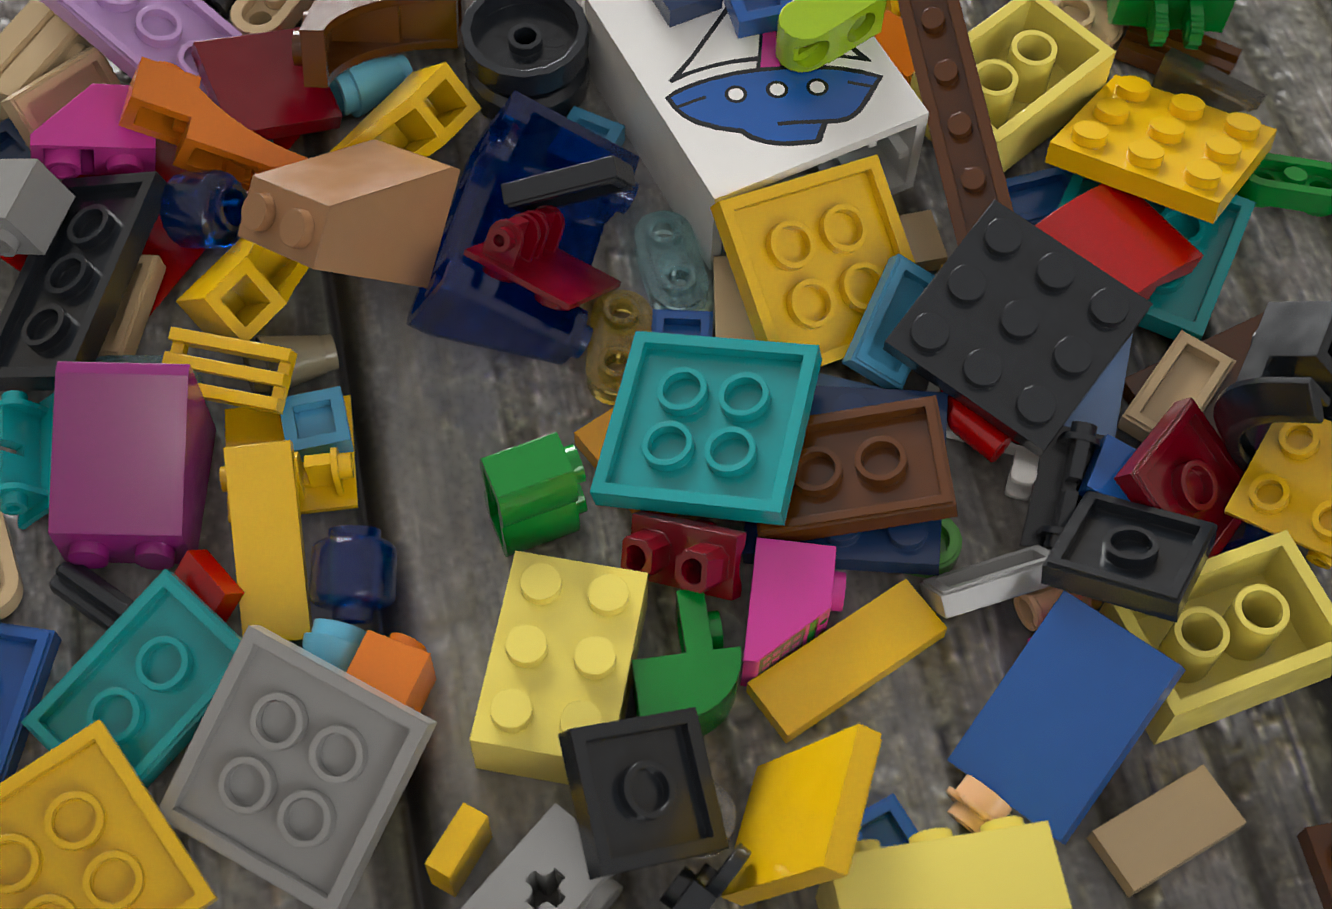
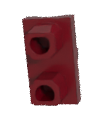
[621,510,746,601]

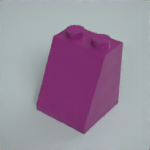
[48,361,216,570]

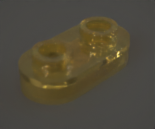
[586,290,652,406]

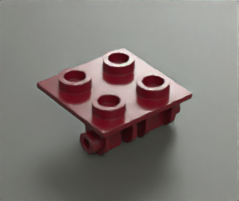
[463,205,621,311]

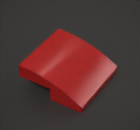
[1035,184,1204,300]

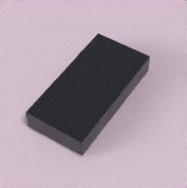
[501,155,636,213]

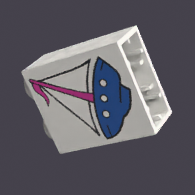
[585,0,929,270]

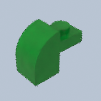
[632,590,742,736]

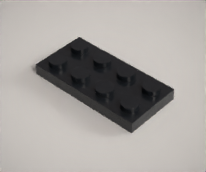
[0,171,170,391]

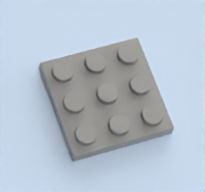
[159,625,438,909]

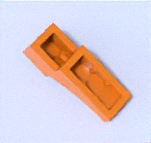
[118,56,308,191]

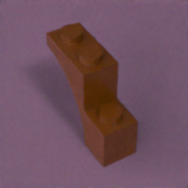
[292,0,463,88]

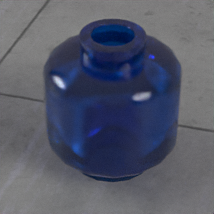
[159,169,248,249]
[310,525,397,625]

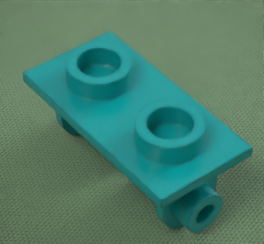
[0,390,54,530]

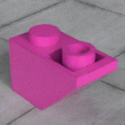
[30,83,156,179]

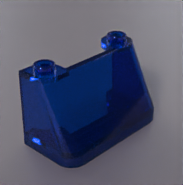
[406,91,640,365]

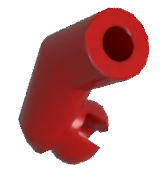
[947,395,1011,463]

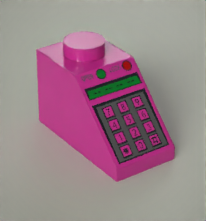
[740,537,846,686]

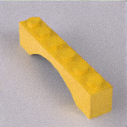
[175,62,481,341]

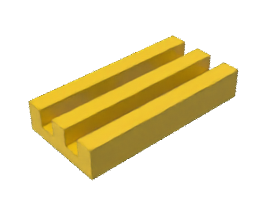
[162,326,298,415]

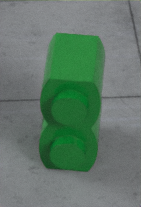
[479,432,588,557]

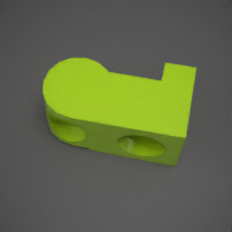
[775,0,887,72]

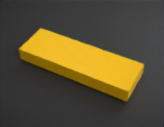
[223,440,313,641]
[746,578,947,744]

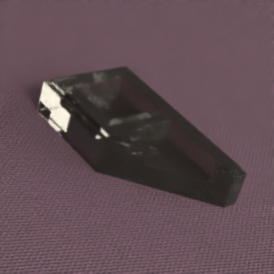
[1151,47,1267,113]

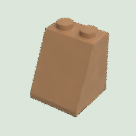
[237,139,461,288]

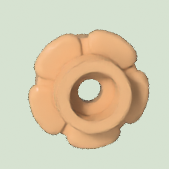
[946,774,1012,833]

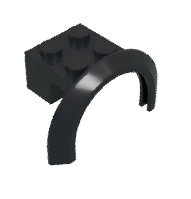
[1213,301,1332,472]

